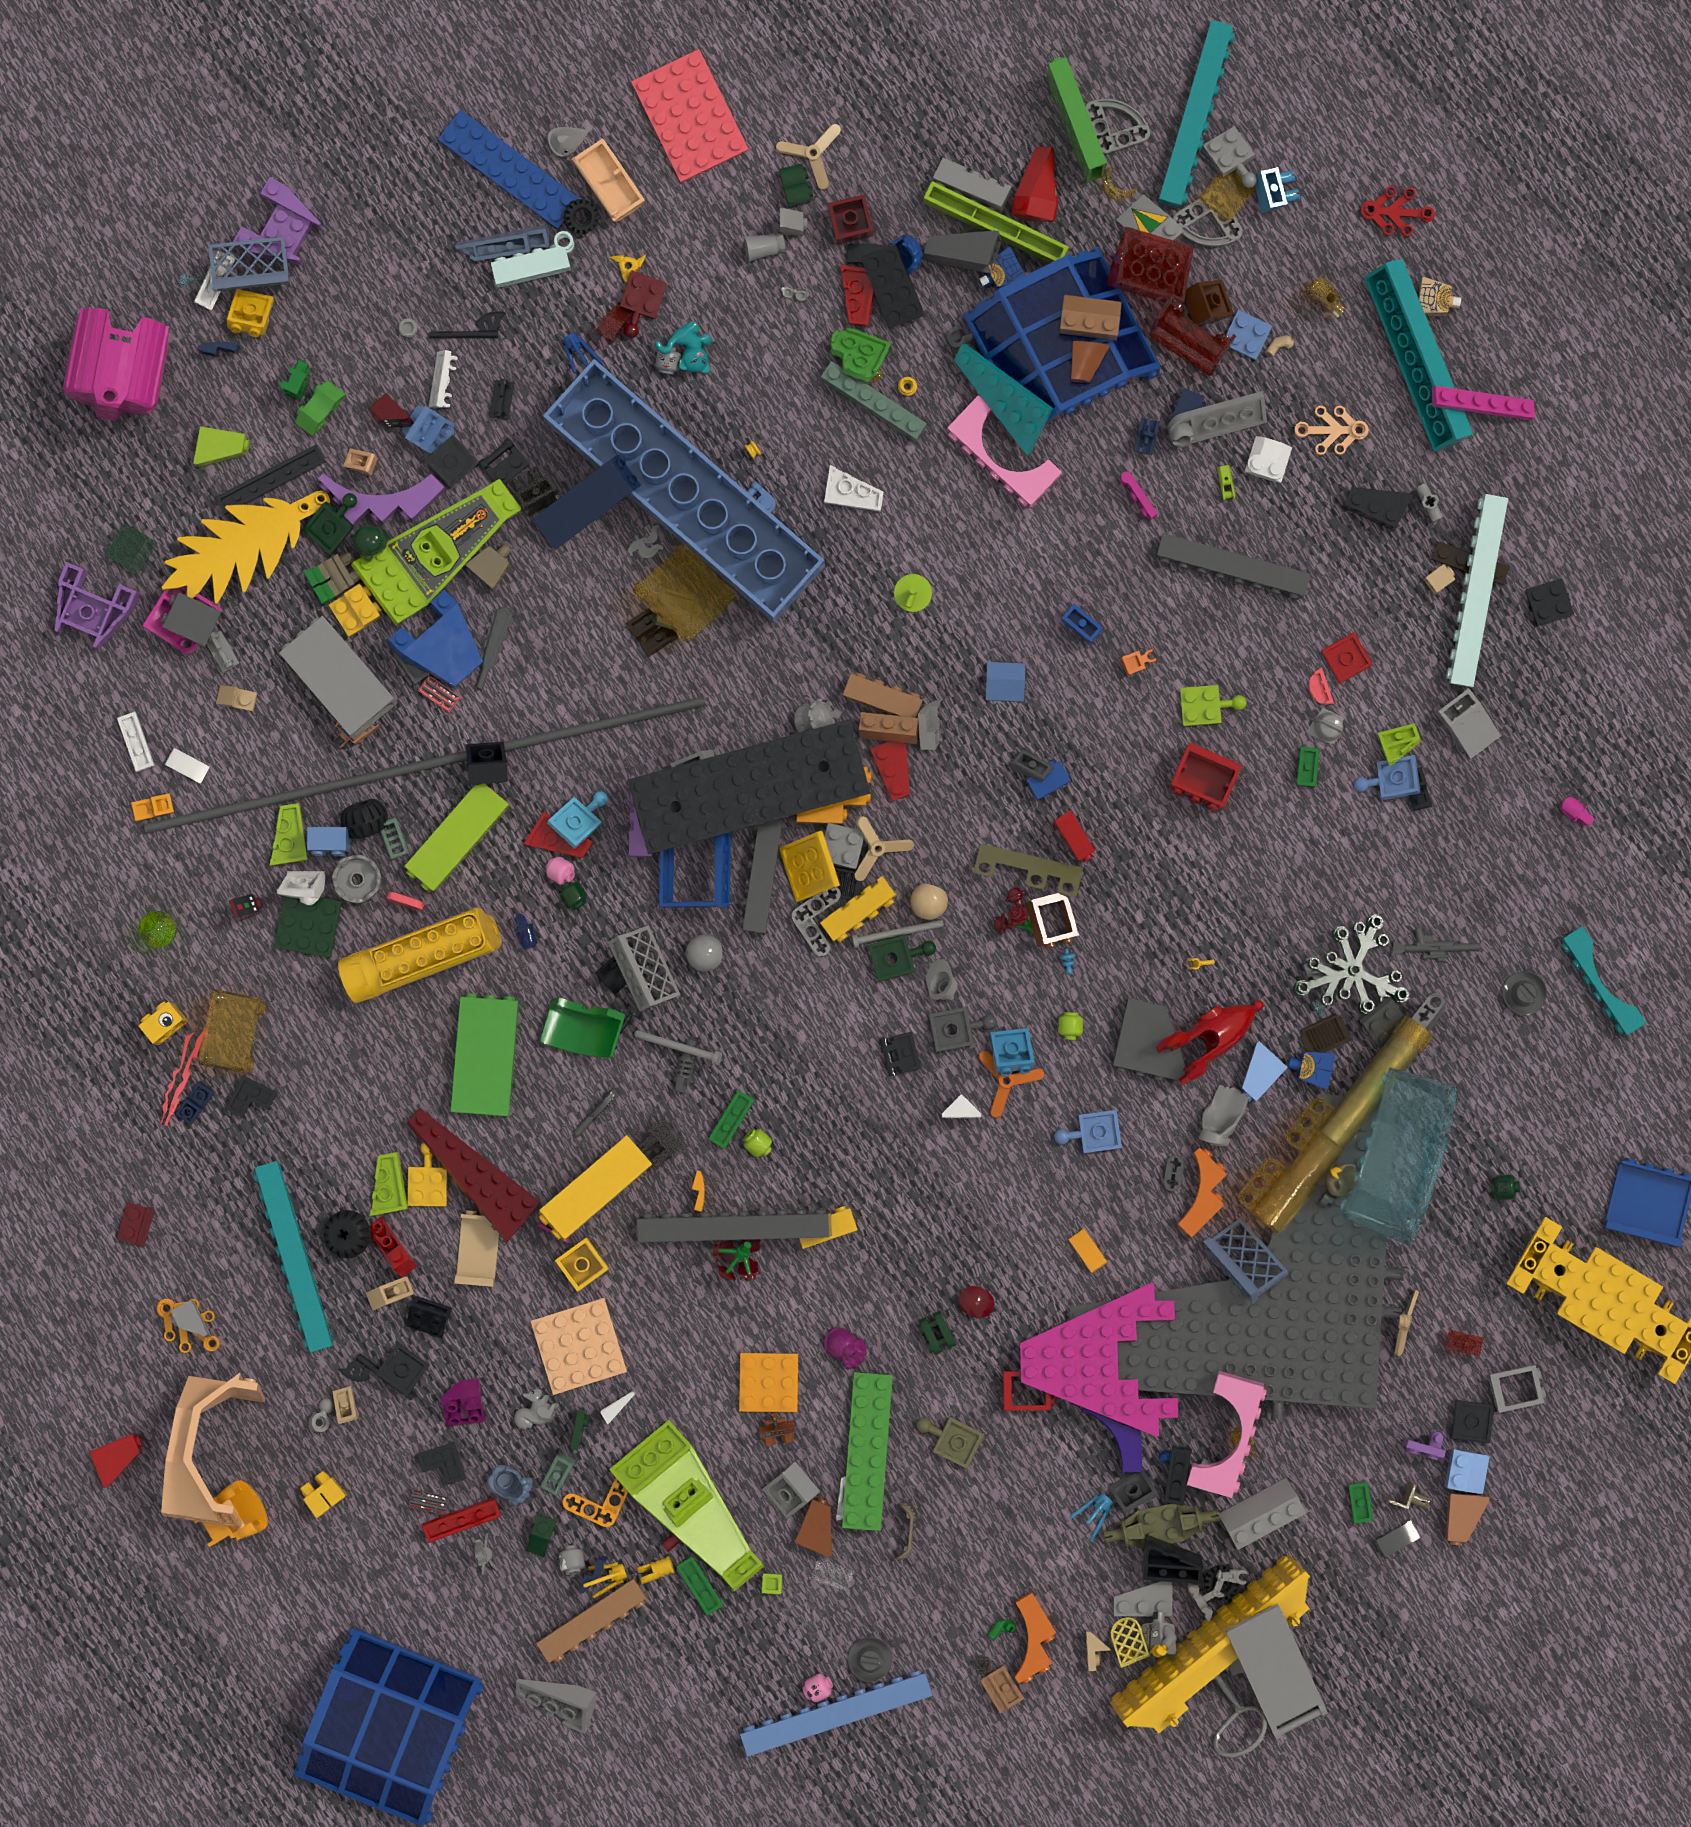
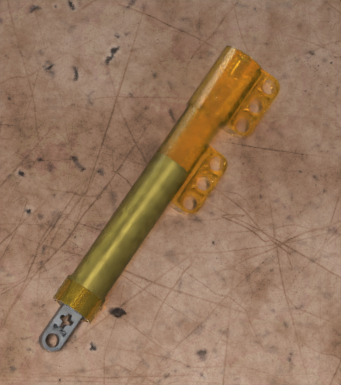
[1238,993,1446,1234]

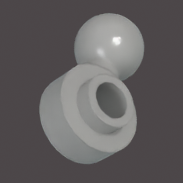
[309,1398,334,1432]

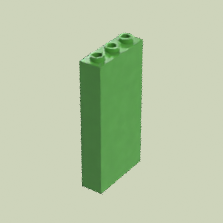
[1046,57,1107,183]
[451,993,519,1117]

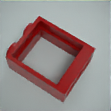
[1003,1371,1054,1411]

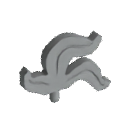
[628,525,663,558]

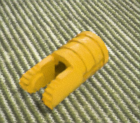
[637,1556,675,1584]

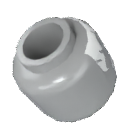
[558,1545,585,1575]

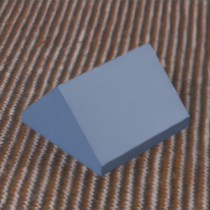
[985,662,1025,702]

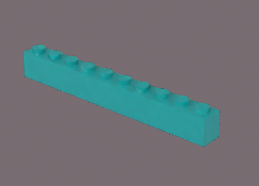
[1158,20,1235,209]
[253,1161,334,1353]

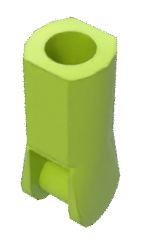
[1217,465,1235,501]

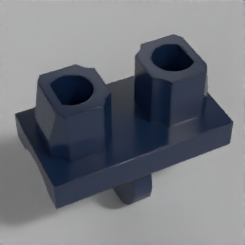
[1134,417,1160,456]

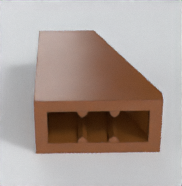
[795,1497,832,1558]

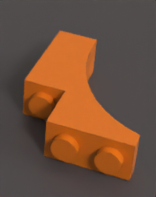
[1177,1147,1227,1238]
[1014,1591,1056,1684]

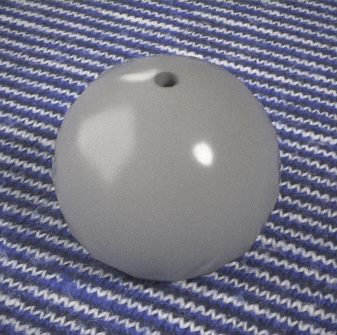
[686,934,722,972]

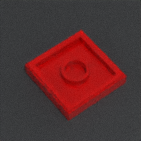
[1321,632,1373,684]

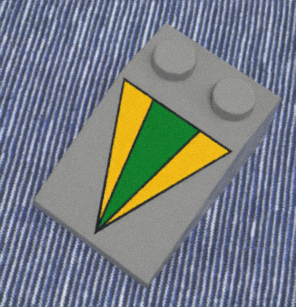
[1116,194,1184,261]

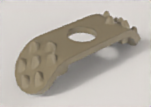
[896,1502,916,1560]

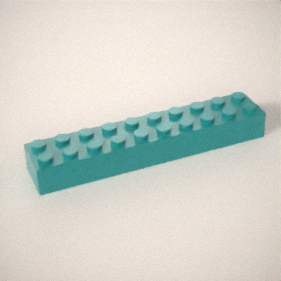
[1364,259,1473,452]

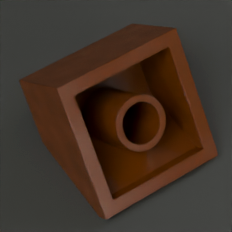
[1182,280,1234,326]

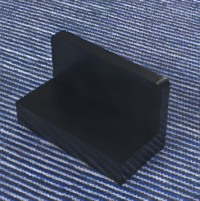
[595,957,639,994]

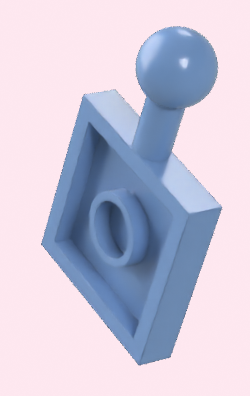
[1354,755,1420,800]
[1054,1110,1122,1153]

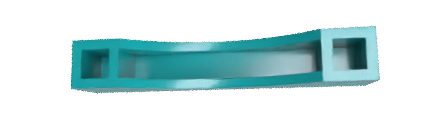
[1561,926,1646,1036]

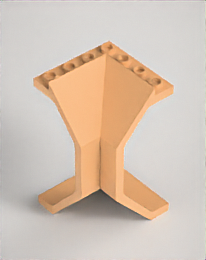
[161,1373,265,1528]

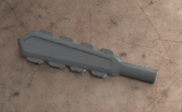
[476,605,514,689]

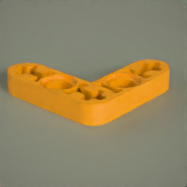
[563,1478,628,1527]

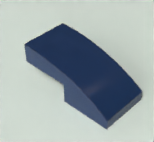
[197,342,240,357]
[579,1555,608,1594]

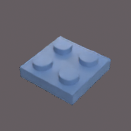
[1222,310,1272,361]

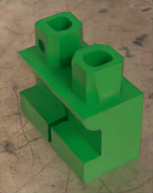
[279,360,311,402]

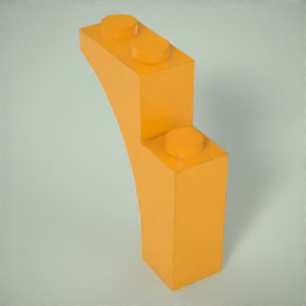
[797,767,871,825]

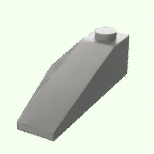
[516,1679,596,1734]

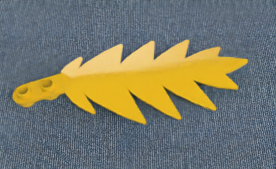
[162,491,330,604]

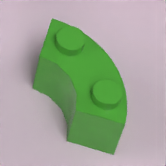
[295,380,345,436]

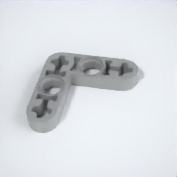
[792,887,841,956]

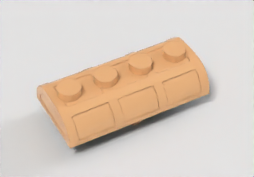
[571,139,645,222]

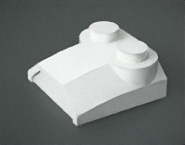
[1245,436,1292,484]
[277,871,325,905]

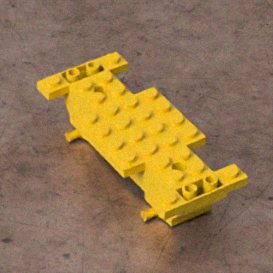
[1506,1217,1691,1384]

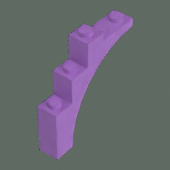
[318,473,446,527]

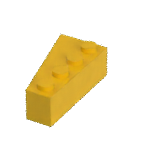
[820,876,896,943]

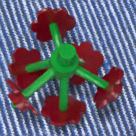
[711,1239,761,1282]

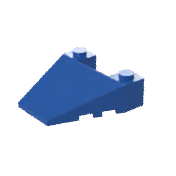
[388,590,483,687]

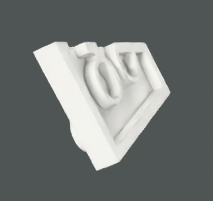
[824,465,884,512]

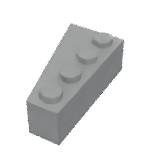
[933,158,1012,214]

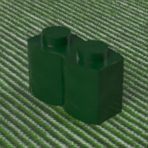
[779,164,813,208]

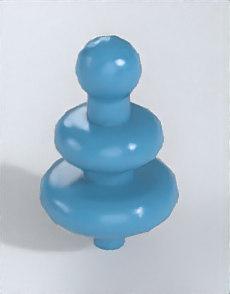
[1059,949,1075,975]

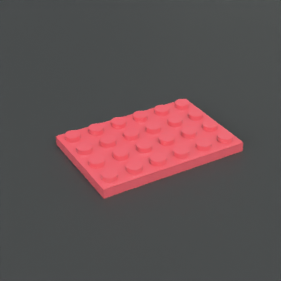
[631,49,749,183]

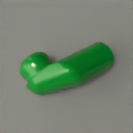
[987,1619,1016,1640]

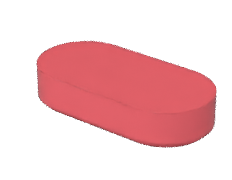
[386,892,424,911]

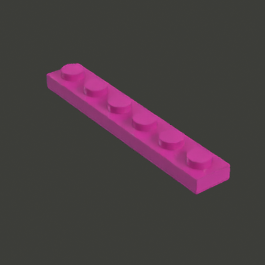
[1432,386,1535,421]

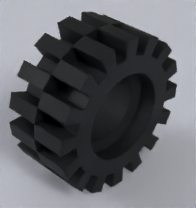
[563,199,599,234]
[1204,1565,1239,1601]

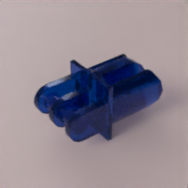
[514,913,538,949]

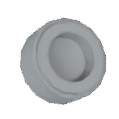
[399,318,418,338]

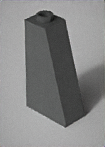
[923,230,1002,273]

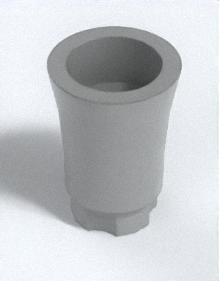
[744,233,785,262]

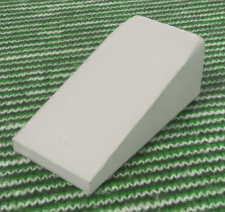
[600,1391,636,1424]

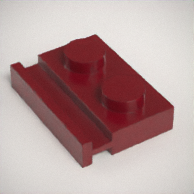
[117,1202,155,1247]

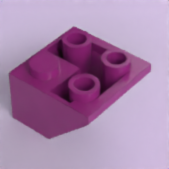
[441,1378,485,1426]

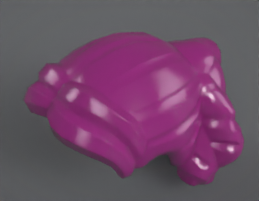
[823,1328,867,1370]

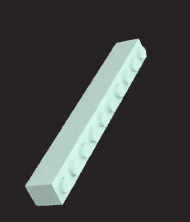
[1446,494,1508,688]

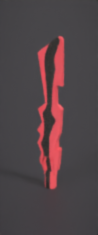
[160,1027,206,1126]

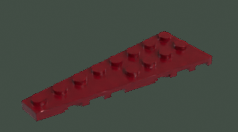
[407,1108,540,1244]

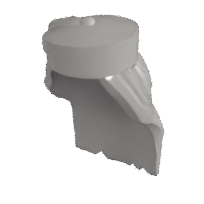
[1199,1085,1248,1146]

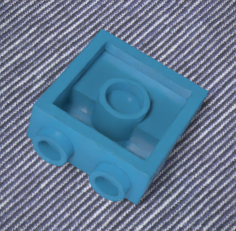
[990,1028,1035,1076]

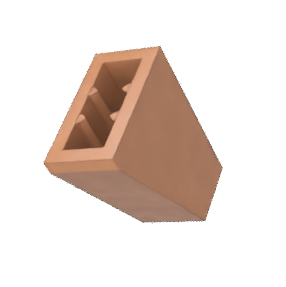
[1445,1493,1490,1545]

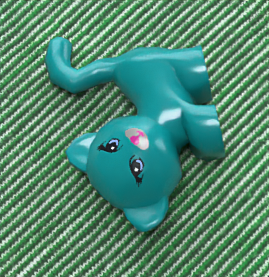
[654,321,712,374]

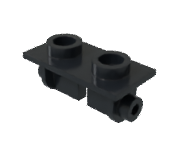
[490,379,514,420]

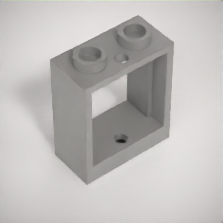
[1488,1364,1546,1413]

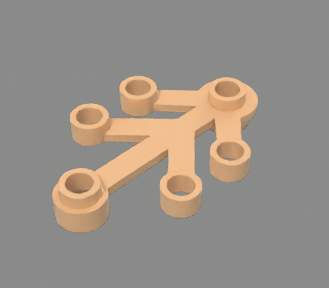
[1294,406,1369,455]

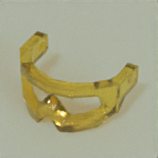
[1103,165,1139,200]

